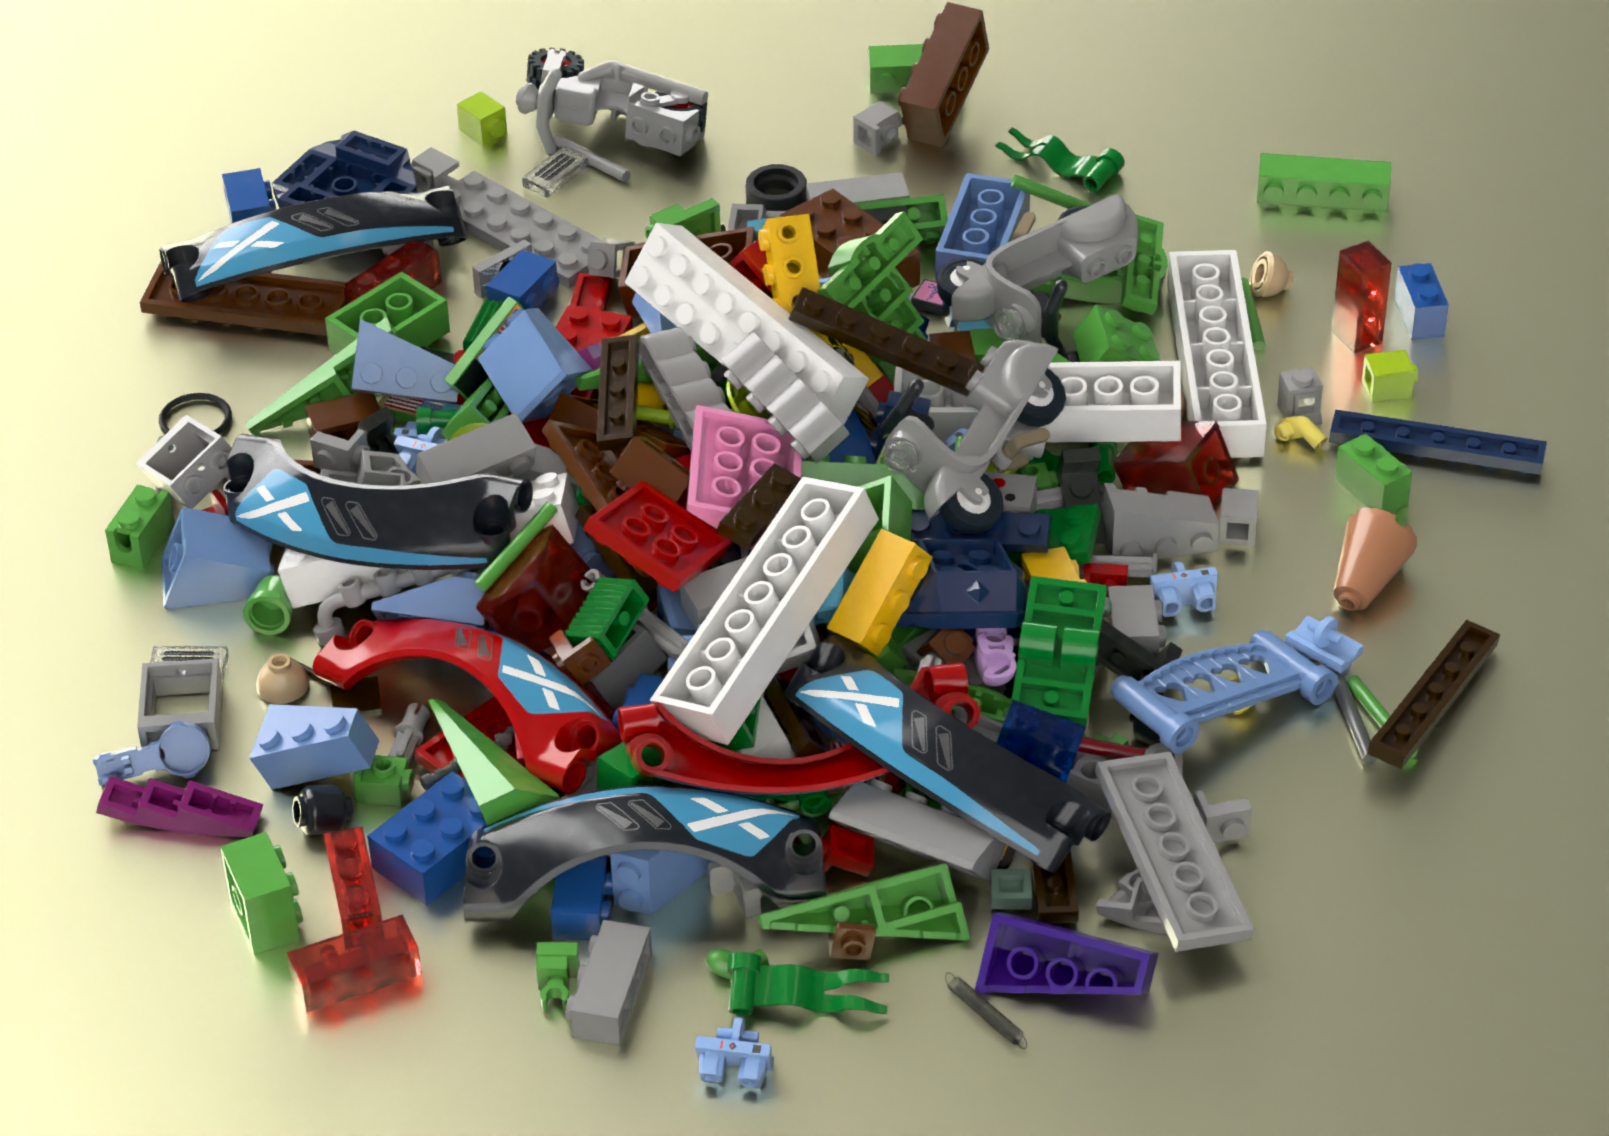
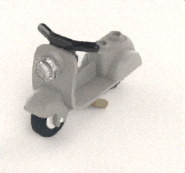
[937,194,1139,356]
[874,340,1066,534]

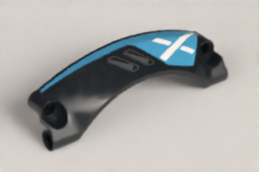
[159,186,468,303]
[224,433,533,570]
[783,634,1111,873]
[463,785,827,923]

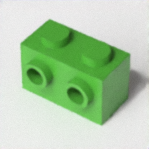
[1335,434,1412,513]

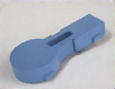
[92,720,210,785]

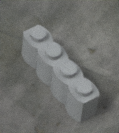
[639,327,731,452]
[721,332,850,464]

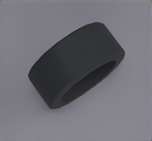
[745,164,807,211]

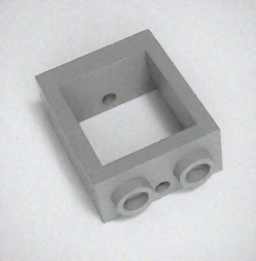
[136,415,232,509]
[137,659,223,753]

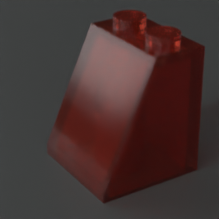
[1113,421,1239,511]
[476,524,593,653]

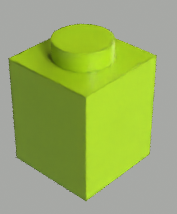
[456,91,507,146]
[1362,349,1418,403]

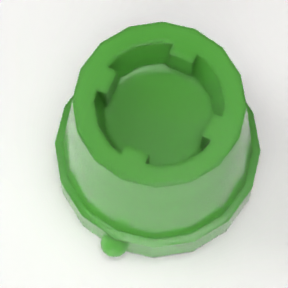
[243,575,292,635]

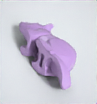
[972,628,1017,686]

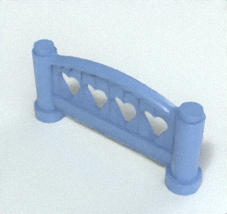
[1110,630,1338,754]

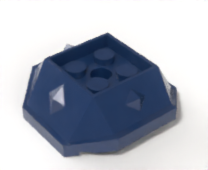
[272,130,418,209]
[895,538,1030,629]

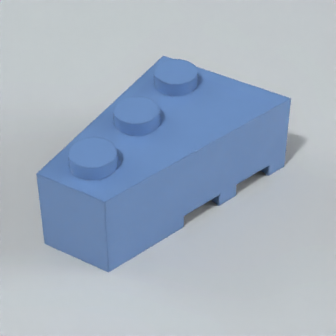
[351,319,458,404]
[249,704,380,790]

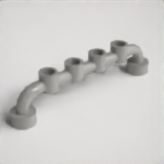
[313,564,521,645]

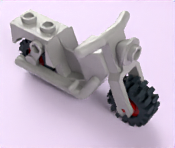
[516,48,708,156]

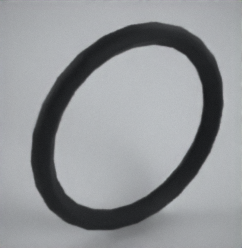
[158,393,232,435]

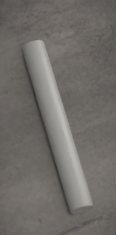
[553,135,631,182]

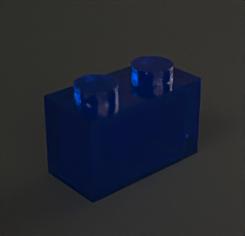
[997,699,1086,782]

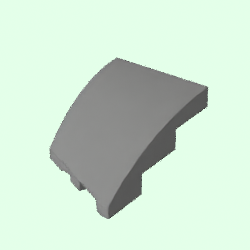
[320,450,420,486]

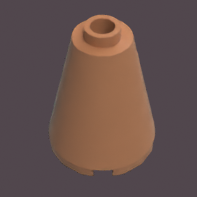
[1333,508,1417,611]

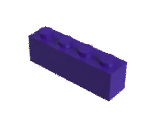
[975,912,1159,995]

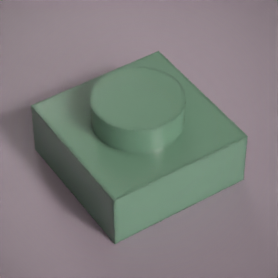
[991,869,1032,909]

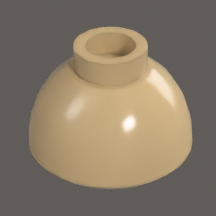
[1250,251,1294,298]
[257,653,309,704]

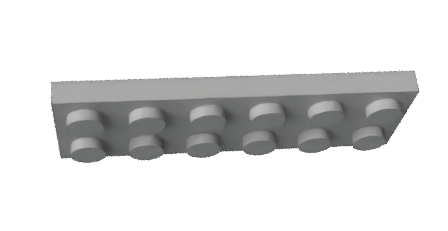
[450,171,601,288]
[1095,752,1254,952]

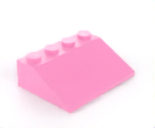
[687,405,802,551]

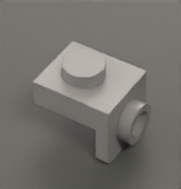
[310,429,370,472]
[1194,790,1252,843]
[707,862,766,918]

